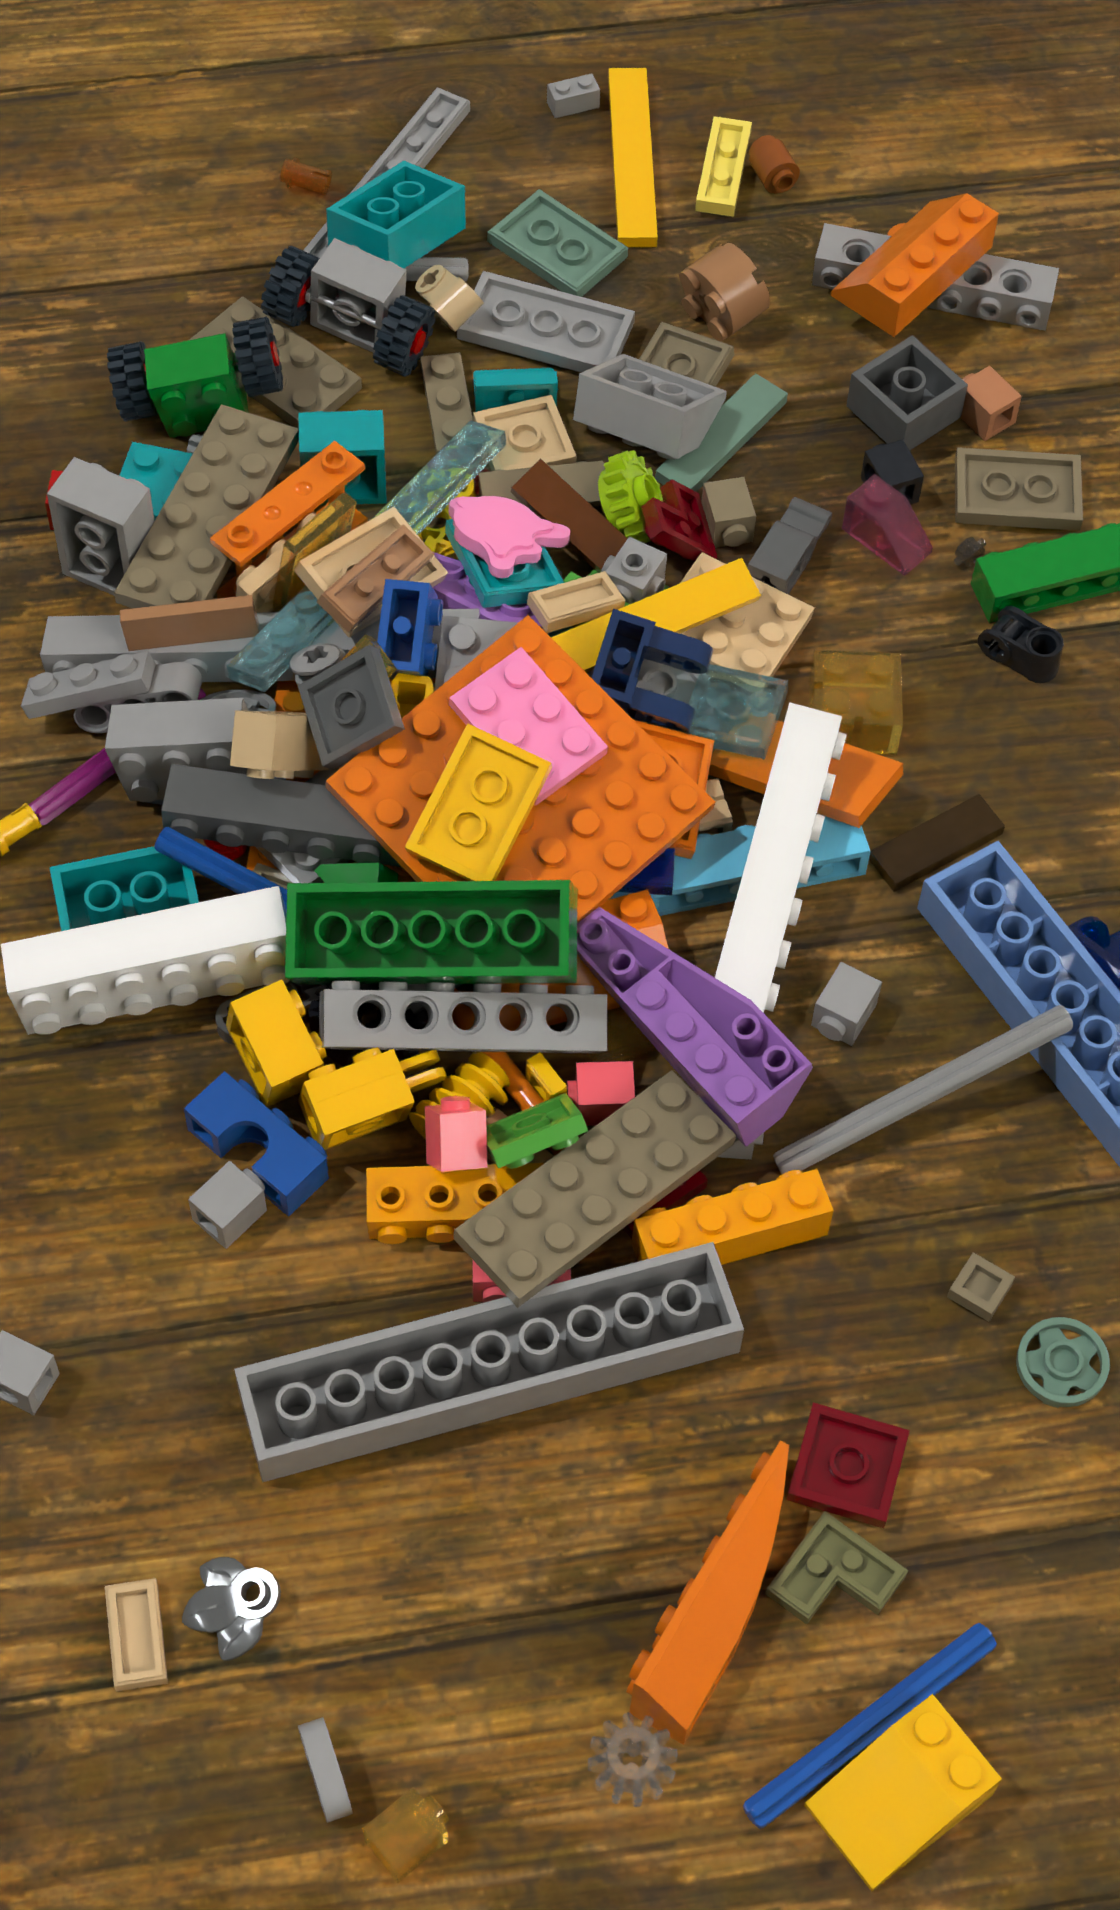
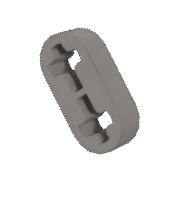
[298,1717,353,1823]

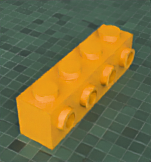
[366,1163,544,1244]
[632,1169,834,1265]

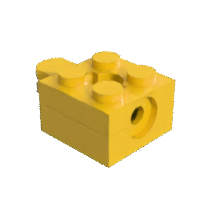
[298,1047,447,1150]

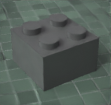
[846,335,968,451]

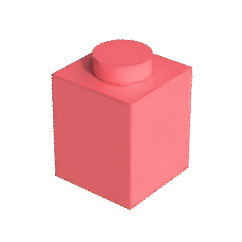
[567,1061,635,1126]
[425,1096,487,1172]

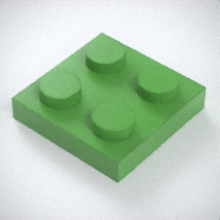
[486,1093,588,1169]

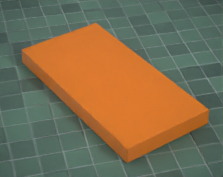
[708,711,903,828]

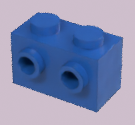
[377,579,443,679]

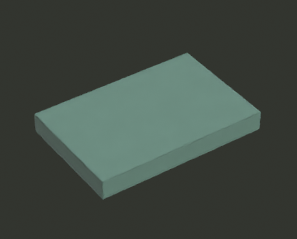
[487,189,628,297]

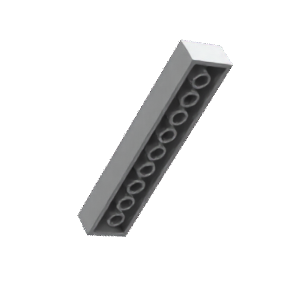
[234,1242,744,1482]

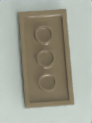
[190,296,362,428]

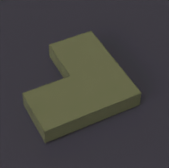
[765,1511,908,1624]

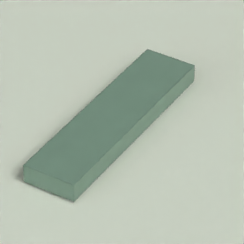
[655,373,788,492]

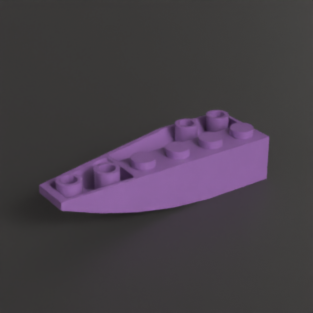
[577,907,813,1147]

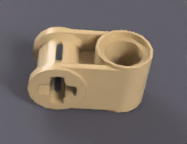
[415,265,484,332]

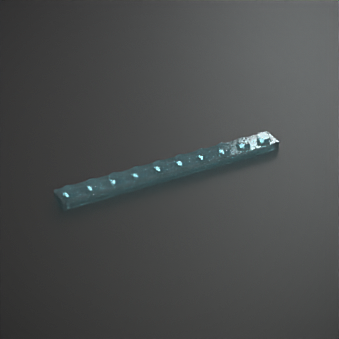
[226,420,506,692]

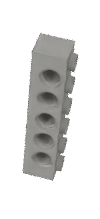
[812,223,1059,331]
[319,981,607,1053]

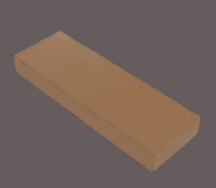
[317,524,435,633]
[120,595,260,651]

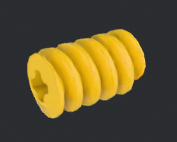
[409,1051,510,1140]

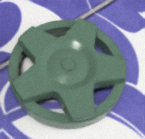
[1016,1317,1110,1408]

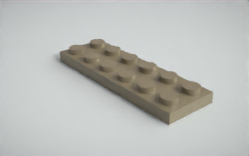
[114,404,299,608]
[453,1070,736,1308]

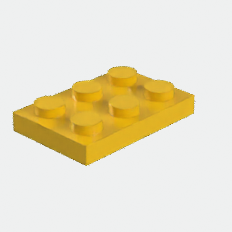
[405,724,553,881]

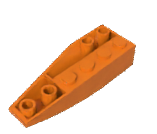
[626,1440,789,1745]

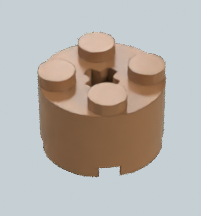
[679,243,770,342]

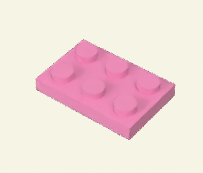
[449,647,608,806]

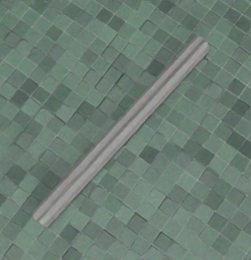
[773,1005,1073,1174]

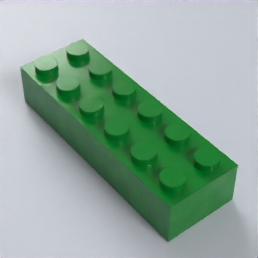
[285,880,578,985]

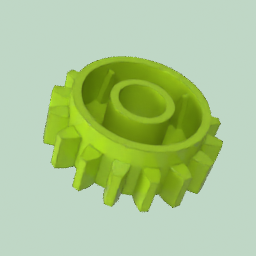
[598,450,664,543]

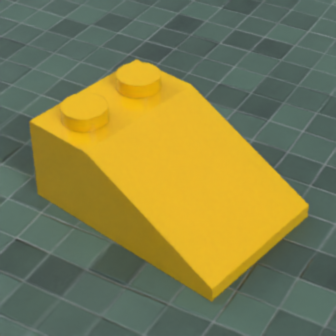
[804,1694,1002,1892]

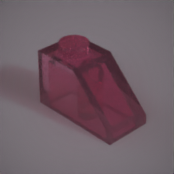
[842,474,933,576]

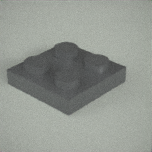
[298,645,405,770]

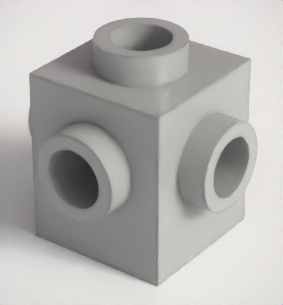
[601,537,667,604]

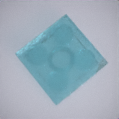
[688,664,788,759]

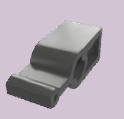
[748,497,832,595]

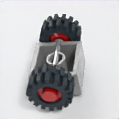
[261,238,435,377]

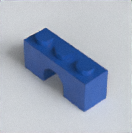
[184,1071,329,1217]

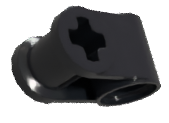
[978,606,1064,683]

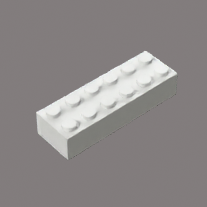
[1,886,289,1035]

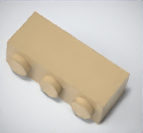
[230,710,329,779]

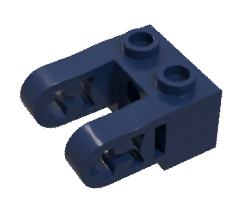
[591,609,714,733]

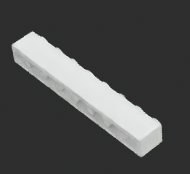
[715,702,847,1013]

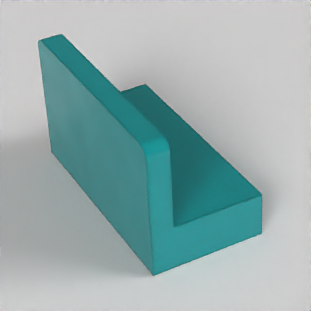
[473,368,558,412]

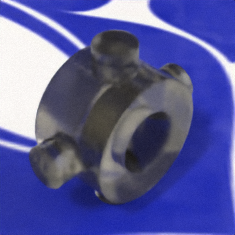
[954,537,987,567]

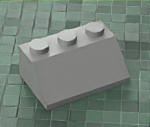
[573,354,727,459]

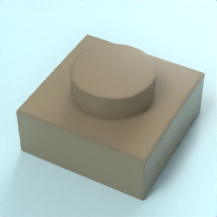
[947,1252,1015,1322]

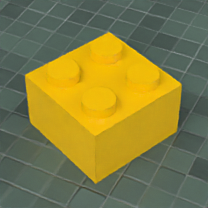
[226,979,327,1107]

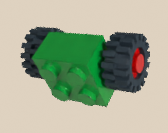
[107,316,283,438]

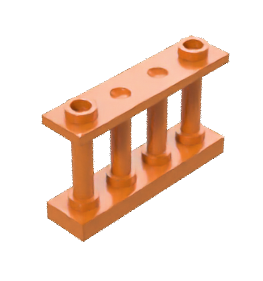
[210,441,368,599]

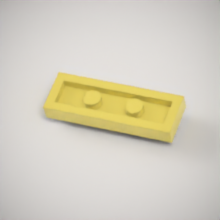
[695,116,752,217]

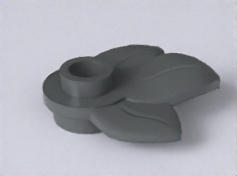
[182,1557,281,1661]

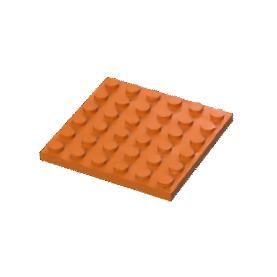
[326,615,715,924]

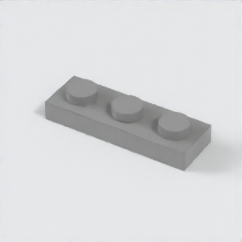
[21,651,156,719]

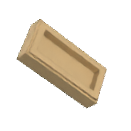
[527,571,625,633]
[105,1578,168,1692]

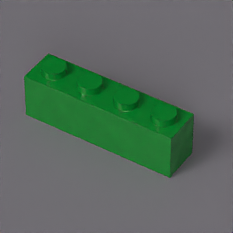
[971,523,1120,623]

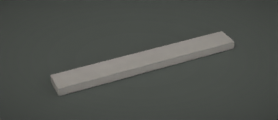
[303,87,470,258]

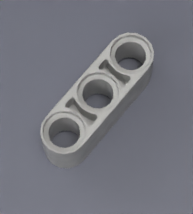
[74,662,202,733]

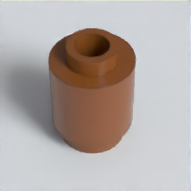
[749,135,800,194]

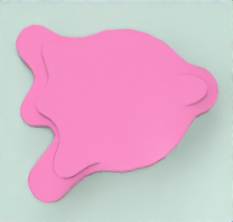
[448,496,570,579]

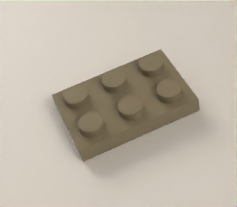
[955,447,1083,531]

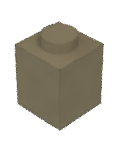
[702,477,756,548]

